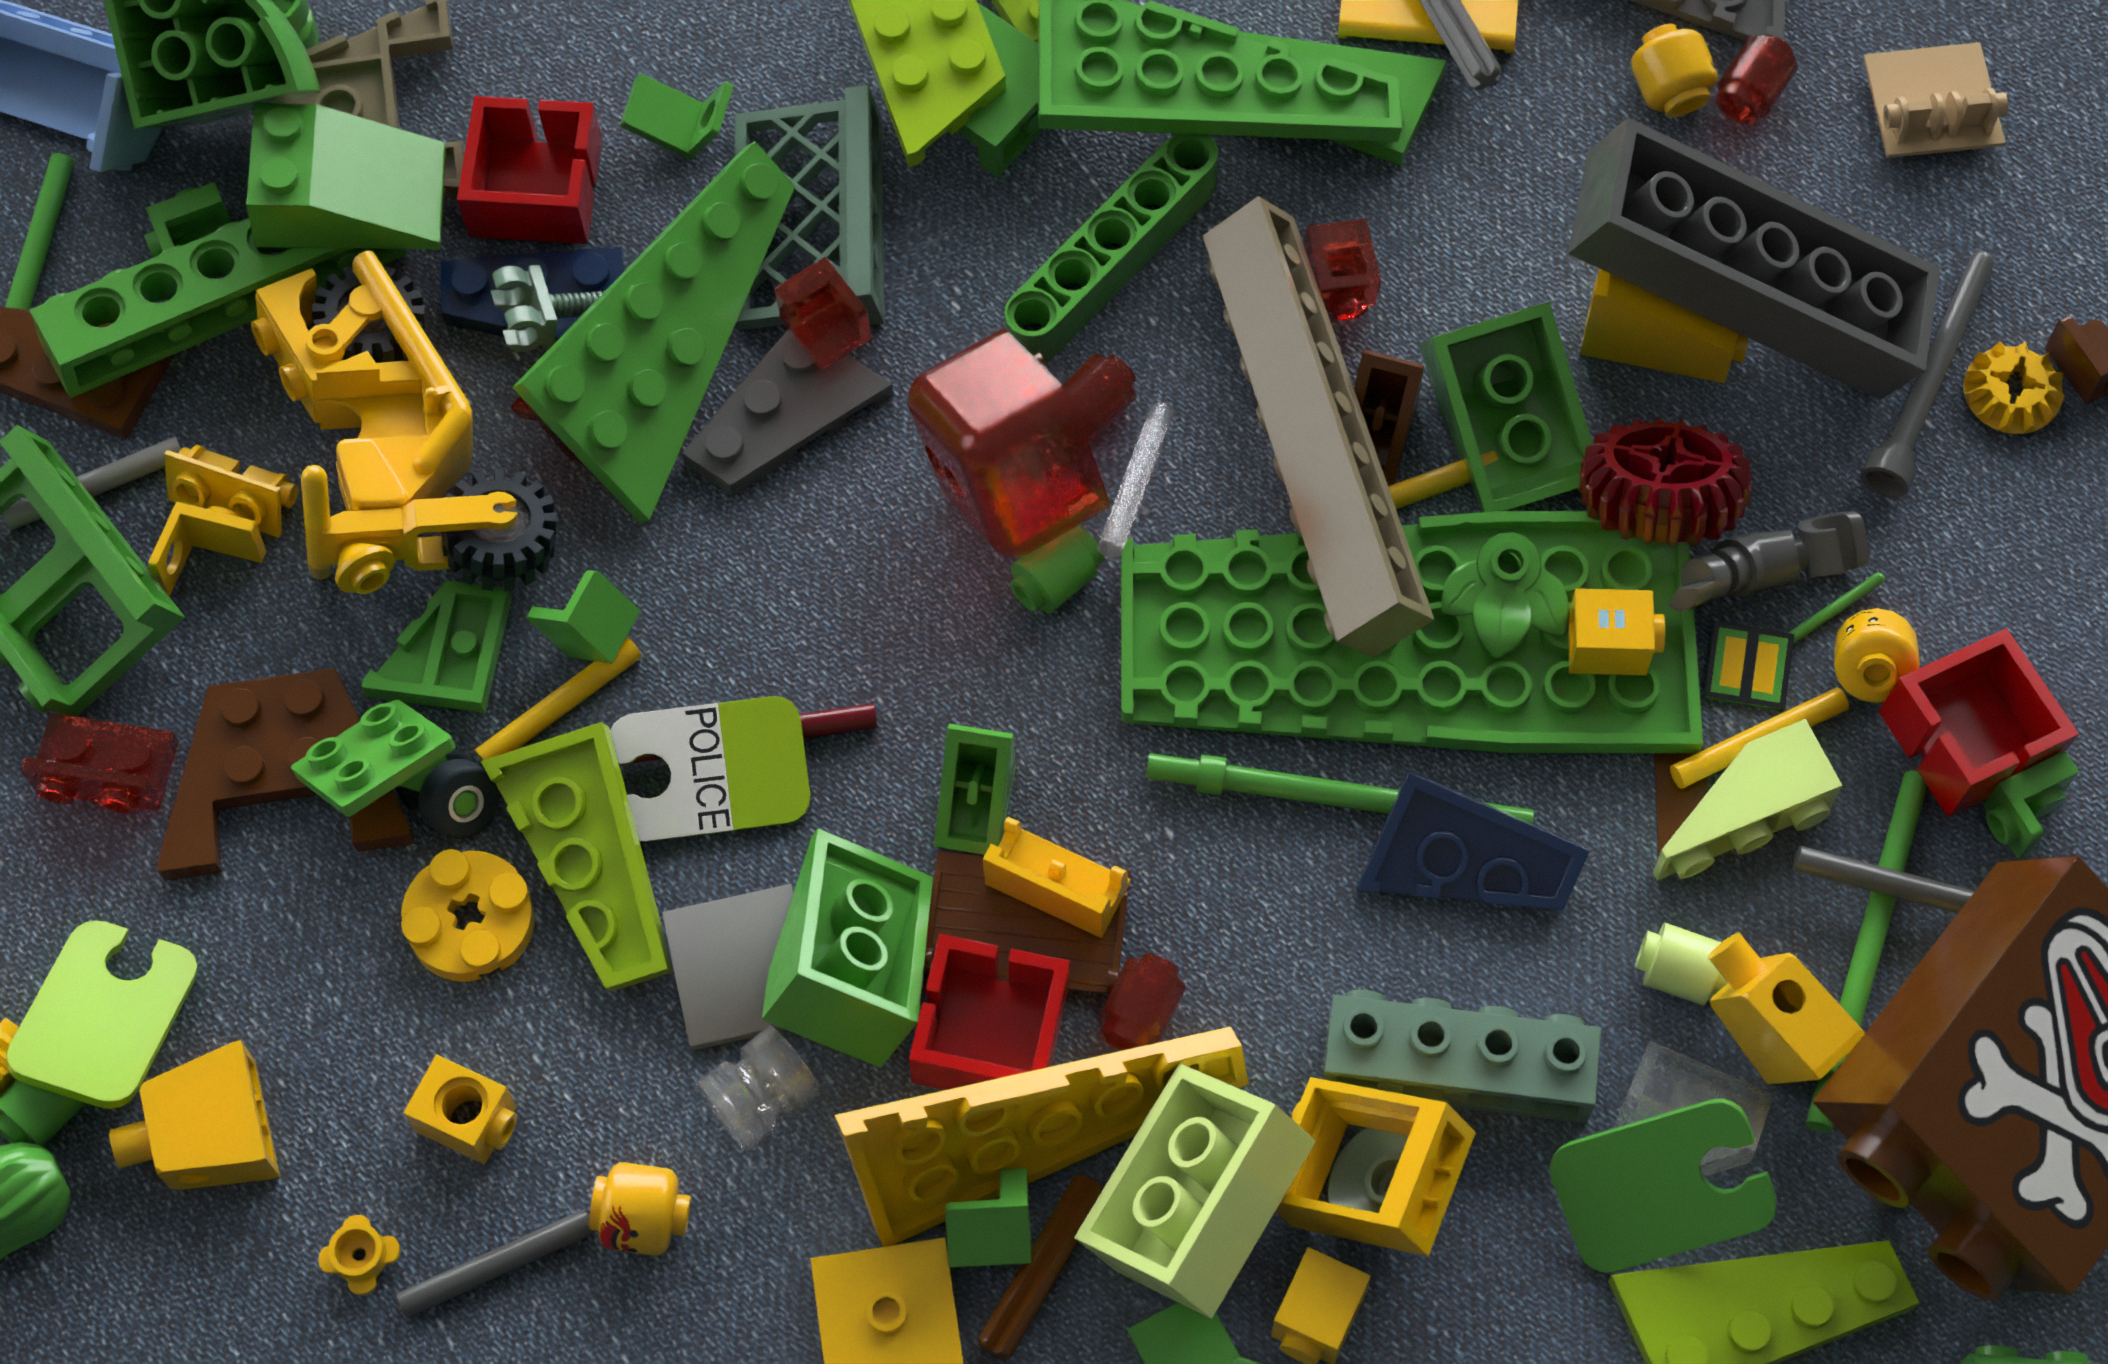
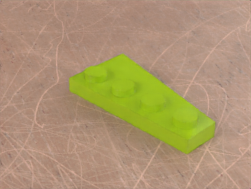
[481,722,674,992]
[1608,1240,1919,1364]

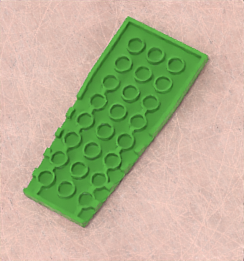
[1121,511,1703,753]

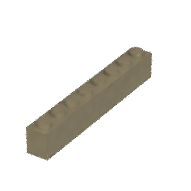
[1202,196,1435,658]

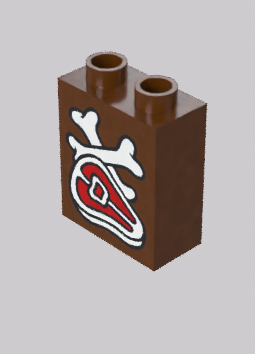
[1812,856,2108,1302]

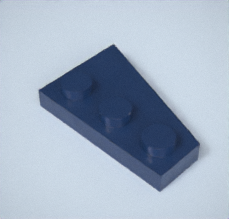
[441,246,625,343]
[1356,770,1590,910]

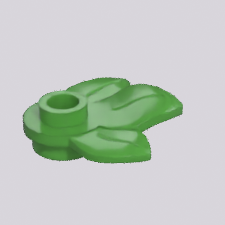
[1441,532,1569,659]

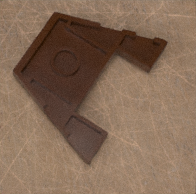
[157,668,415,880]

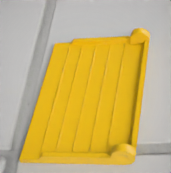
[1338,0,1518,54]

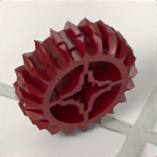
[1579,417,1752,548]

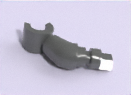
[1668,511,1870,612]

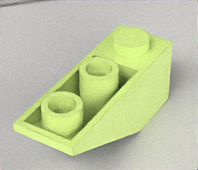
[1653,719,1842,881]

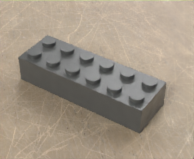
[1568,117,1940,400]

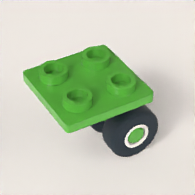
[291,699,499,839]

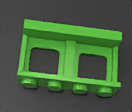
[0,425,185,719]

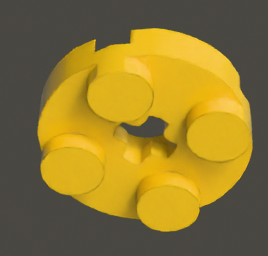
[401,849,535,982]

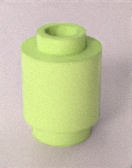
[1635,923,1728,1006]

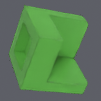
[526,570,640,664]
[945,1168,1031,1267]

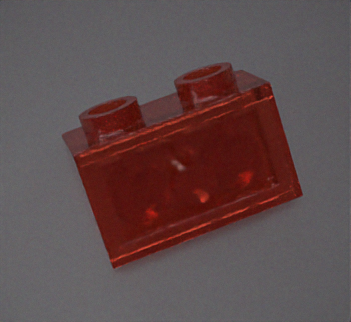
[20,713,179,814]

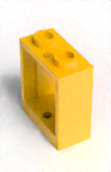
[1275,1077,1476,1257]

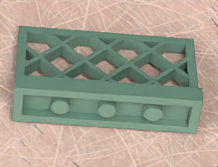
[735,85,885,330]

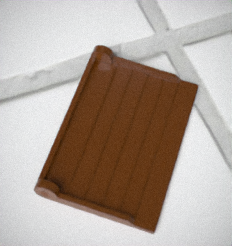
[923,850,1131,995]

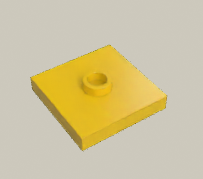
[810,1237,964,1364]

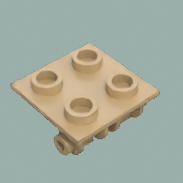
[1863,42,2008,158]

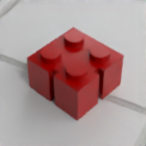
[457,96,603,244]
[1878,628,2079,817]
[909,934,1070,1090]

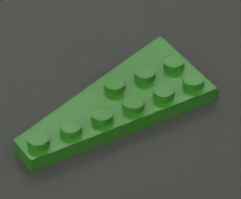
[1038,0,1402,142]
[512,141,795,523]

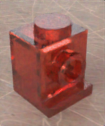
[1303,218,1382,320]

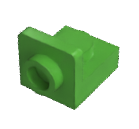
[1983,750,2079,858]

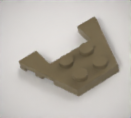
[289,0,465,199]

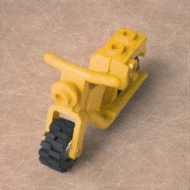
[251,251,557,594]

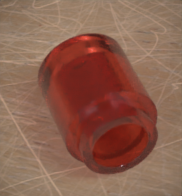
[1715,35,1798,125]
[1046,354,1137,445]
[1099,953,1186,1051]

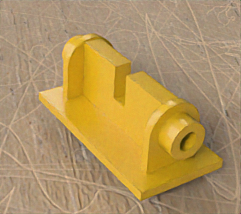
[164,445,299,538]

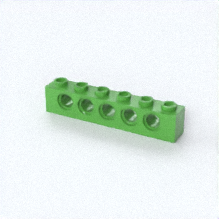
[30,218,407,398]

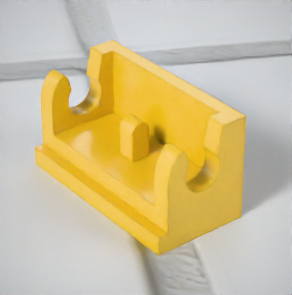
[983,817,1130,938]

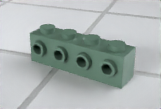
[1322,990,1601,1124]

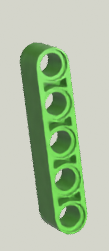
[1004,134,1218,366]

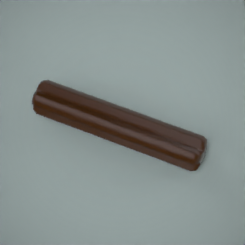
[978,1174,1104,1361]

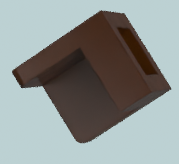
[2045,315,2108,405]

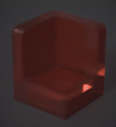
[774,256,872,369]

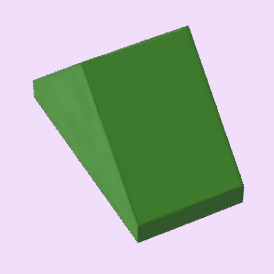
[934,724,1016,855]

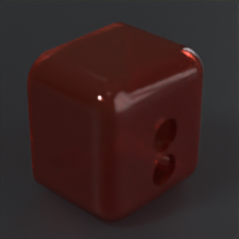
[907,328,1110,557]

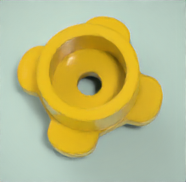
[318,1215,401,1295]

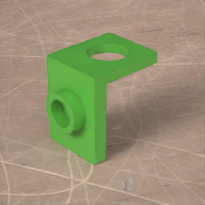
[620,73,734,160]

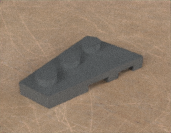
[682,321,894,496]

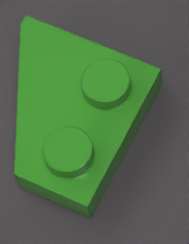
[361,580,512,713]

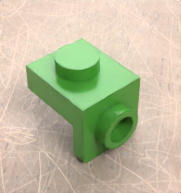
[144,182,232,258]

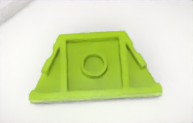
[847,0,1006,167]

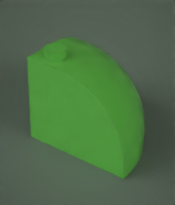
[104,0,321,129]

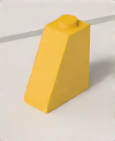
[1579,268,1749,383]

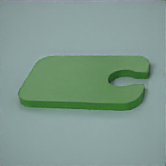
[1549,1098,1777,1273]

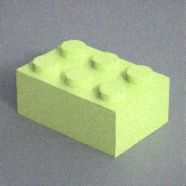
[1074,1063,1316,1319]

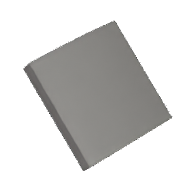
[662,884,793,1051]

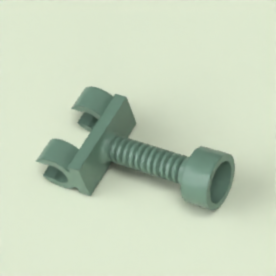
[490,265,605,352]

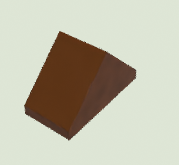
[1354,349,1425,484]

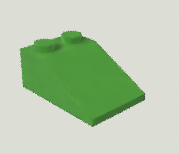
[246,103,446,250]
[1419,301,1593,512]
[761,828,933,1068]

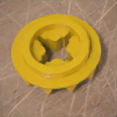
[1963,341,2065,434]

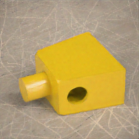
[1708,933,1865,1084]
[109,1040,280,1190]

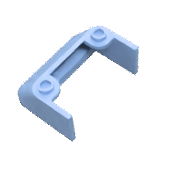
[0,0,164,172]

